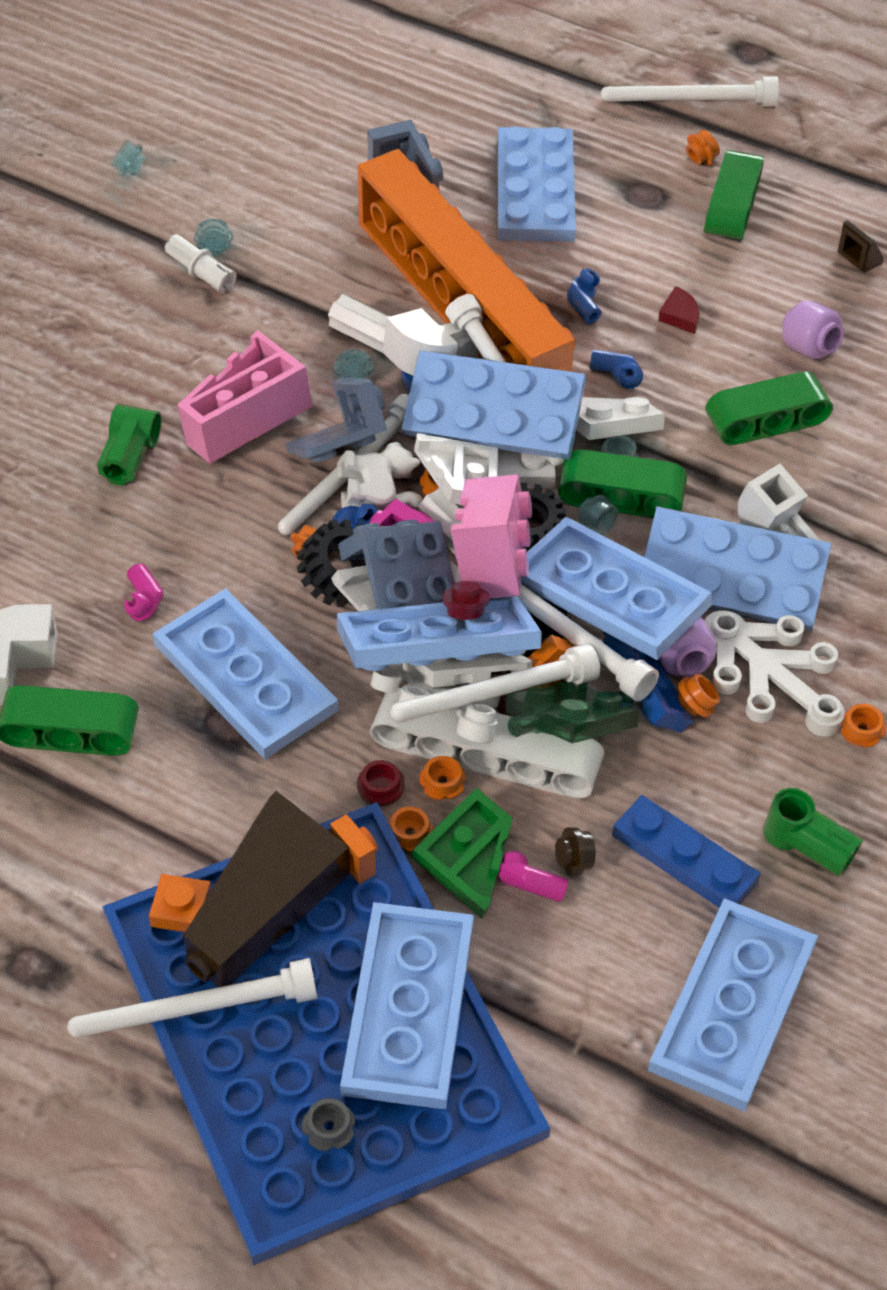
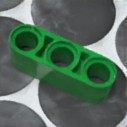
[704,149,764,240]
[705,371,833,445]
[558,450,687,518]
[0,685,139,756]

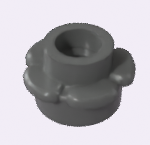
[302,1098,355,1151]

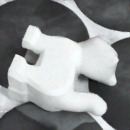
[337,442,422,511]

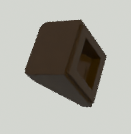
[837,220,884,273]

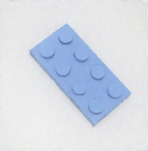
[497,126,576,242]
[401,350,587,460]
[645,507,832,632]
[521,517,712,660]
[152,588,339,760]
[337,596,541,671]
[648,898,818,1112]
[340,902,474,1110]

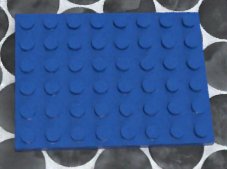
[102,802,551,1265]

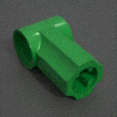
[97,404,162,486]
[763,788,863,876]

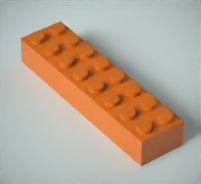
[358,149,576,372]

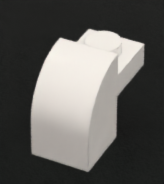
[382,309,479,376]
[737,463,821,541]
[0,604,58,706]

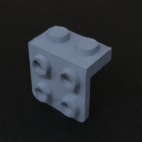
[367,119,444,189]
[285,377,387,462]
[338,519,455,609]

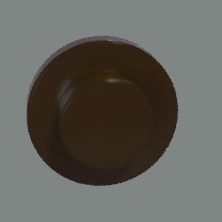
[555,827,596,876]

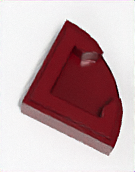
[658,286,700,334]

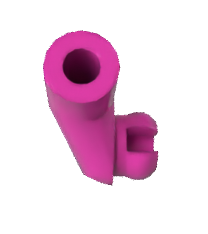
[124,563,164,621]
[498,851,568,902]

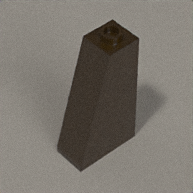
[183,791,350,987]

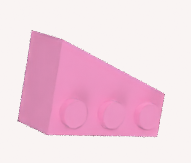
[177,330,313,464]
[450,474,532,599]

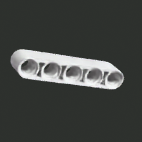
[370,688,605,799]

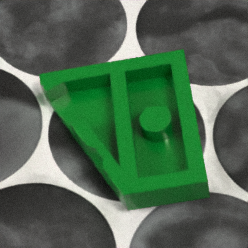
[411,787,513,919]

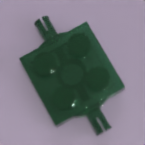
[505,679,640,744]

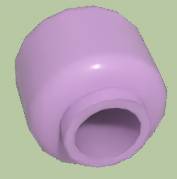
[782,300,844,360]
[658,617,717,678]

